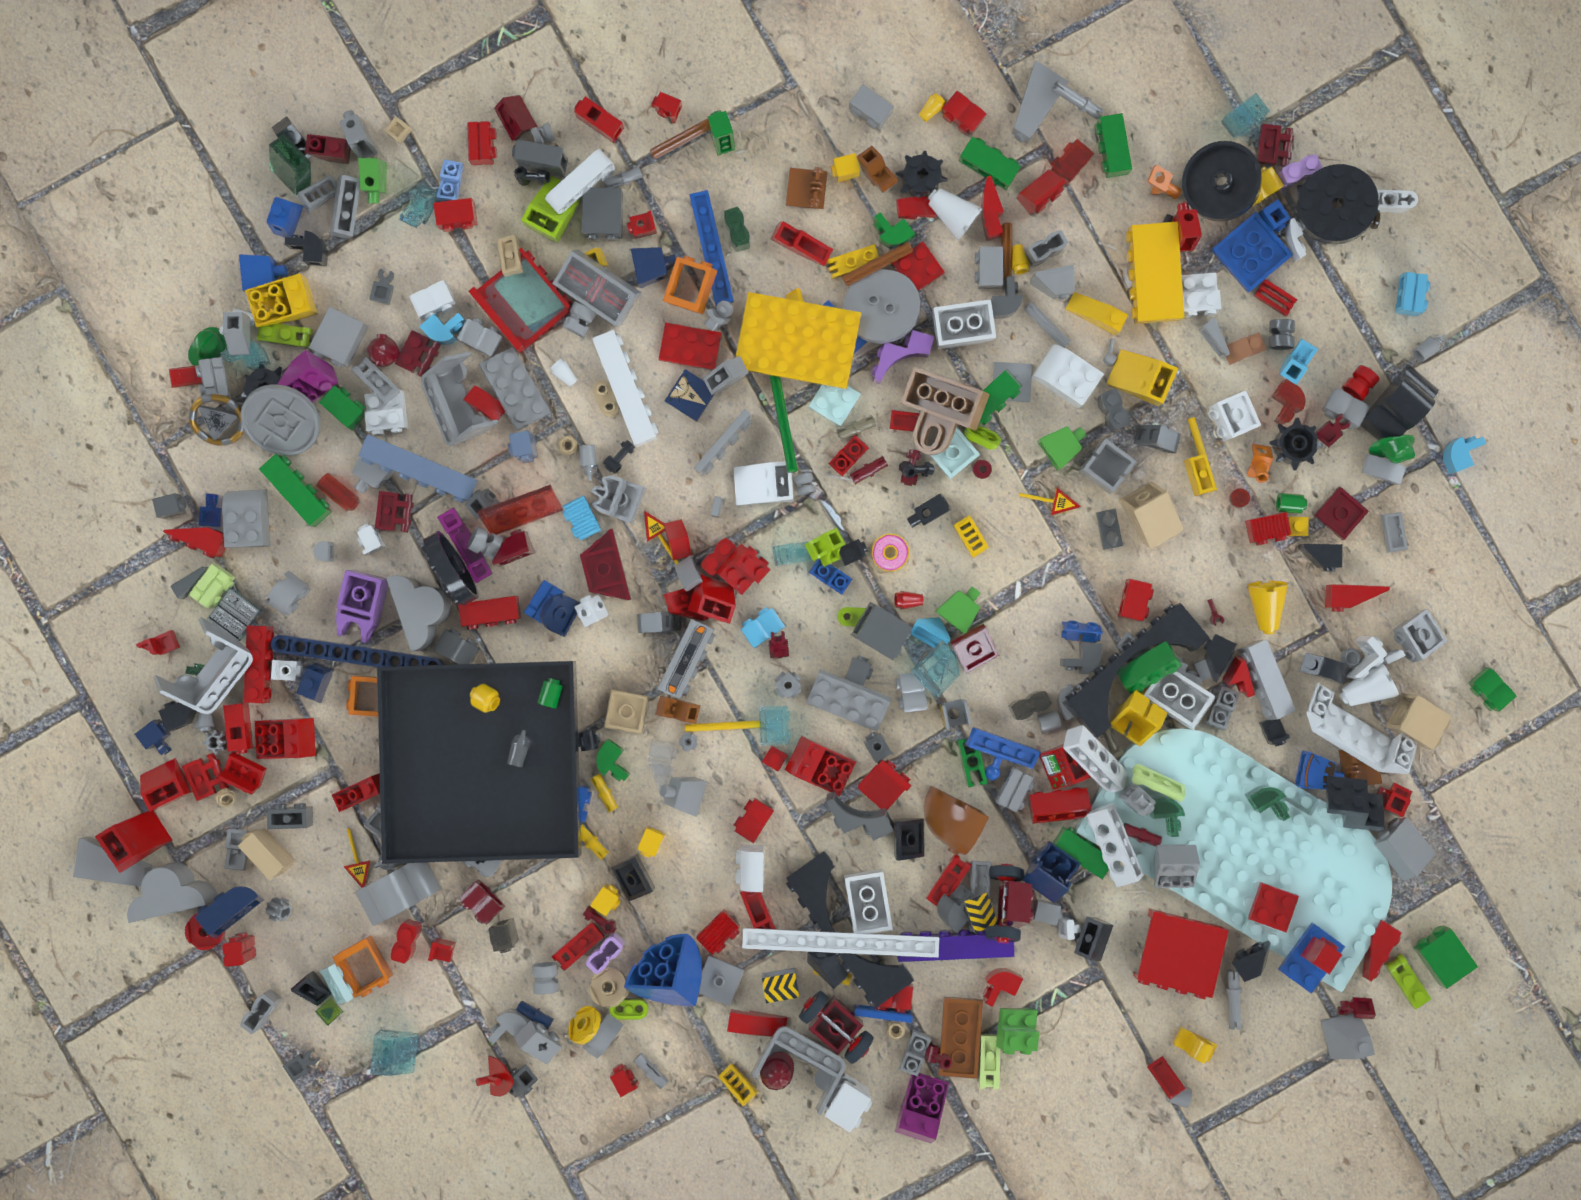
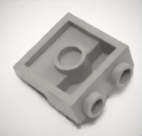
[1393,609,1447,663]

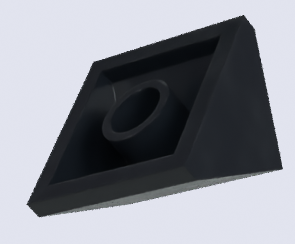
[894,818,924,861]
[611,853,655,901]

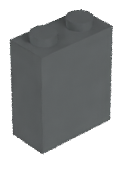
[512,139,568,178]
[582,188,623,241]
[850,602,913,660]

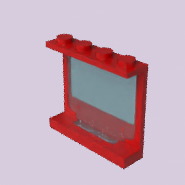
[468,247,572,353]

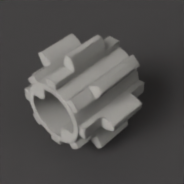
[203,730,227,754]
[266,897,292,922]

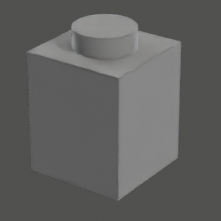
[1033,899,1063,925]

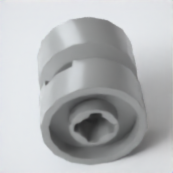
[562,302,596,338]
[467,526,503,560]
[532,962,559,995]

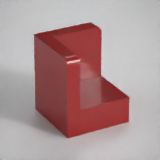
[428,938,456,962]

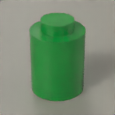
[1276,493,1307,514]
[538,678,563,708]

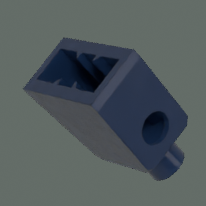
[631,247,676,288]
[297,663,334,704]

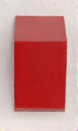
[663,519,691,561]

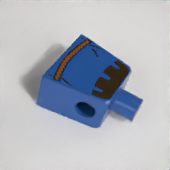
[1294,750,1344,789]

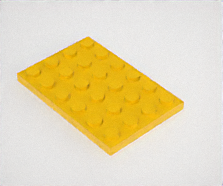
[736,292,862,389]

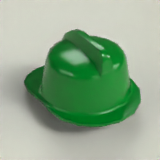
[188,327,227,366]
[1369,434,1415,464]

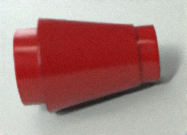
[894,591,924,610]

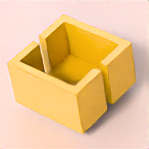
[1110,690,1168,747]

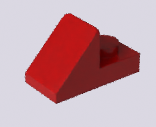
[1222,655,1255,698]

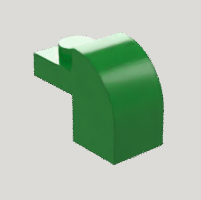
[873,212,915,249]
[596,739,631,781]

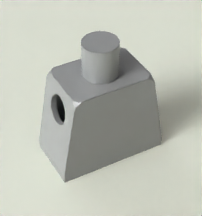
[340,110,378,158]
[352,456,396,494]
[660,777,707,817]

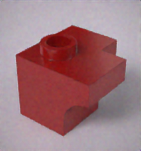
[1376,782,1413,817]

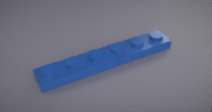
[689,190,734,306]

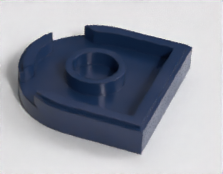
[540,594,581,637]

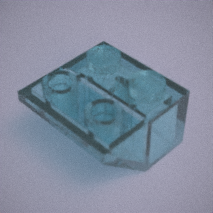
[370,1029,418,1076]

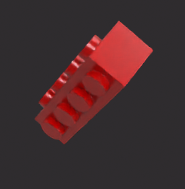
[243,625,274,704]

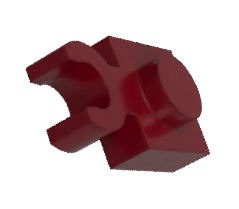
[1315,413,1351,448]
[769,631,789,658]

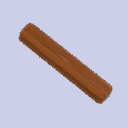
[1001,222,1012,280]

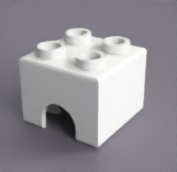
[824,1073,872,1132]

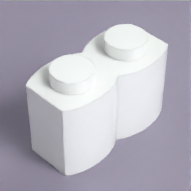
[409,280,456,320]

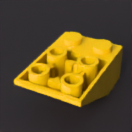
[245,273,318,327]
[1106,349,1178,407]

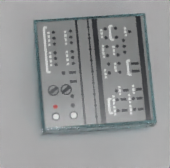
[207,588,263,641]

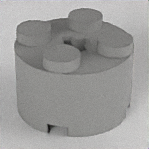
[265,571,311,616]

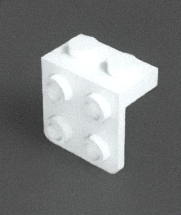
[1346,636,1388,679]

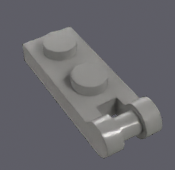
[351,357,400,404]

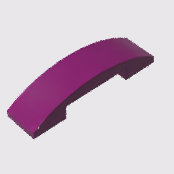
[437,507,493,583]

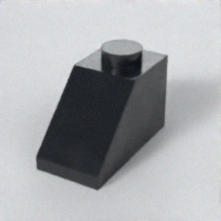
[1298,544,1343,572]
[1204,634,1237,683]
[807,952,848,989]

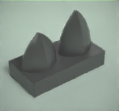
[1096,508,1123,550]

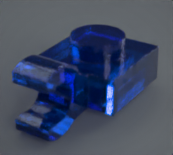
[199,493,222,527]

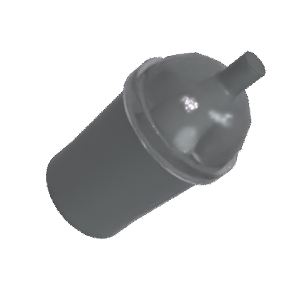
[507,730,530,767]

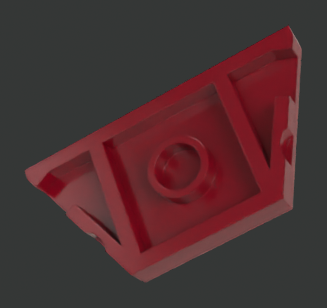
[580,528,632,600]

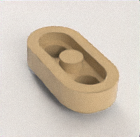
[593,380,620,418]

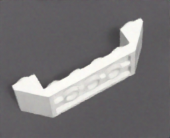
[1306,683,1418,774]

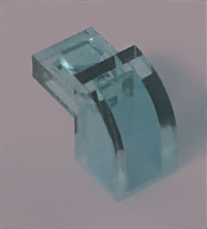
[399,183,438,228]
[221,339,271,370]
[772,541,811,567]

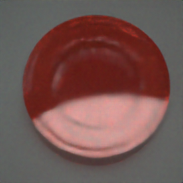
[1229,488,1250,508]

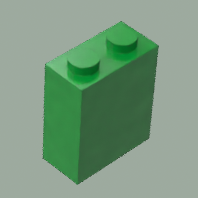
[1413,925,1478,989]

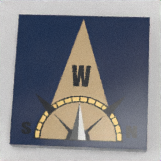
[665,369,715,422]

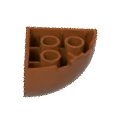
[924,786,989,855]

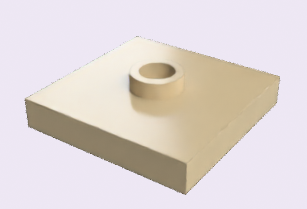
[604,689,649,734]

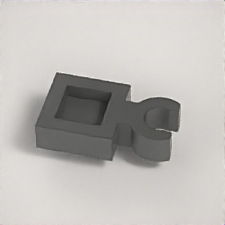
[369,269,394,305]
[282,1048,320,1082]

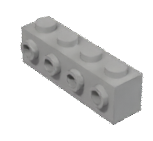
[1238,639,1296,720]

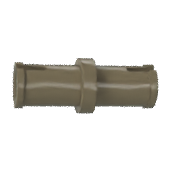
[836,415,876,441]

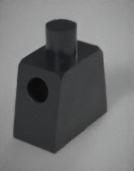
[907,493,952,528]

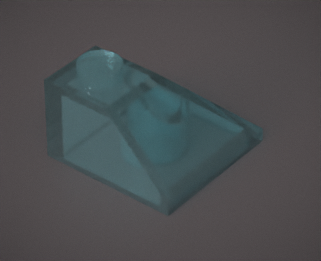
[911,640,960,699]

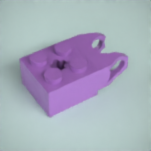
[336,570,388,643]

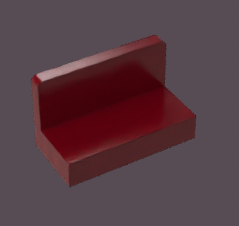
[494,95,538,141]

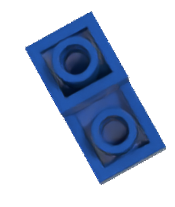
[808,559,853,595]

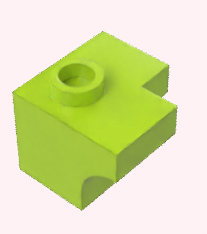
[804,527,845,567]

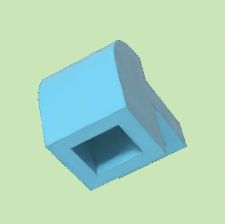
[419,313,466,345]
[1279,338,1318,385]
[1443,436,1486,474]

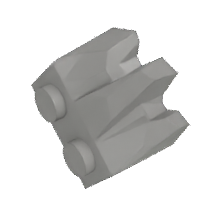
[591,475,646,524]

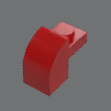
[983,968,1023,1007]

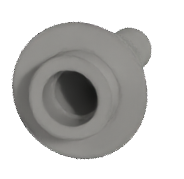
[195,712,215,732]

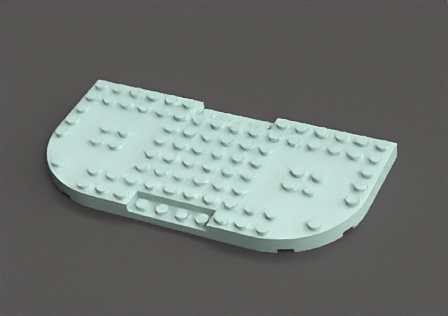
[1075,728,1392,992]

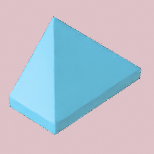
[911,617,951,652]

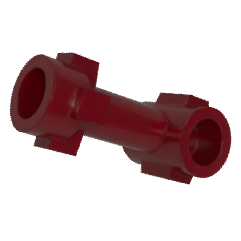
[901,449,921,486]
[582,905,617,934]
[925,1044,952,1069]

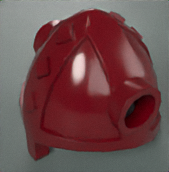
[366,334,400,367]

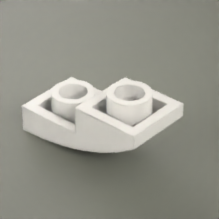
[1285,218,1307,263]

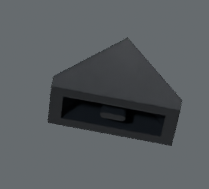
[291,971,332,1006]

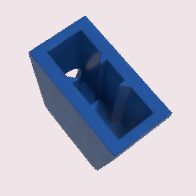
[266,197,304,238]
[239,254,287,293]

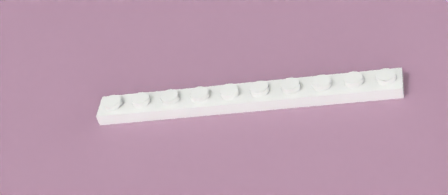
[742,928,939,957]

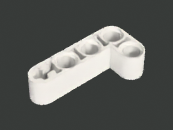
[545,149,615,214]
[1337,190,1418,213]

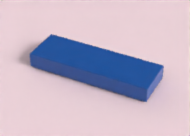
[854,1004,913,1023]

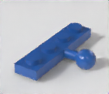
[966,727,1041,780]

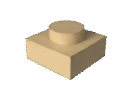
[384,116,412,145]

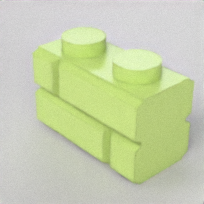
[189,563,235,608]

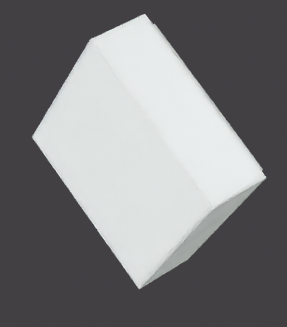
[1383,649,1405,664]

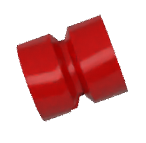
[1342,365,1380,401]

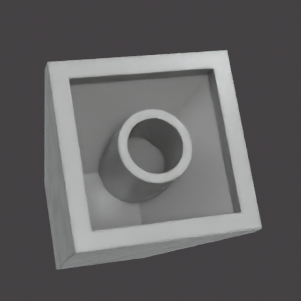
[1030,265,1075,301]
[1320,1013,1375,1059]

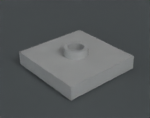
[699,955,744,1006]

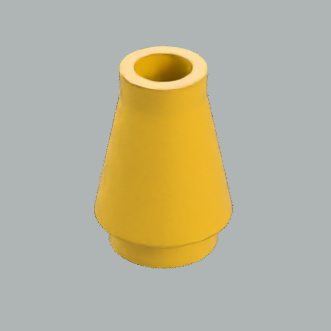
[918,92,946,122]
[1012,244,1030,275]

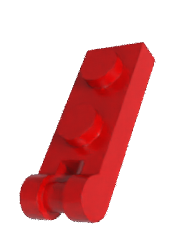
[926,854,972,907]
[551,921,605,971]

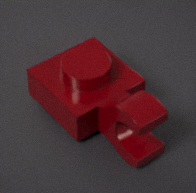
[1337,997,1376,1019]

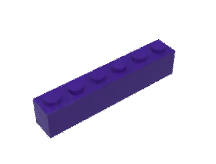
[897,929,1015,962]

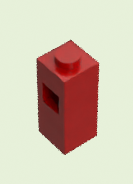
[574,96,624,144]
[223,703,253,754]

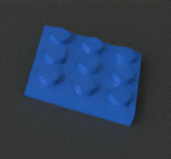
[1211,212,1293,293]

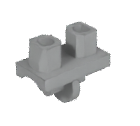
[704,301,733,331]

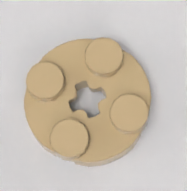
[589,968,629,1008]

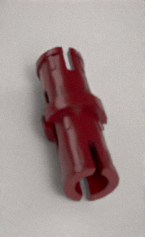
[849,455,889,485]
[1123,822,1162,847]

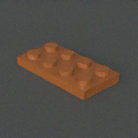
[938,997,983,1079]

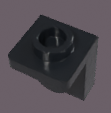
[839,539,868,566]
[1259,719,1290,747]

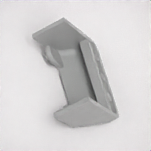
[421,352,498,446]
[154,617,253,714]
[751,1026,846,1115]

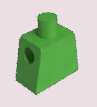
[358,158,387,204]
[1037,426,1086,471]
[935,587,981,634]

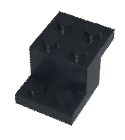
[1326,776,1385,831]

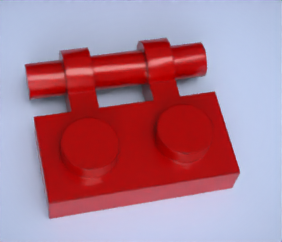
[182,753,229,801]

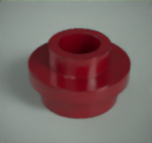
[973,460,992,479]

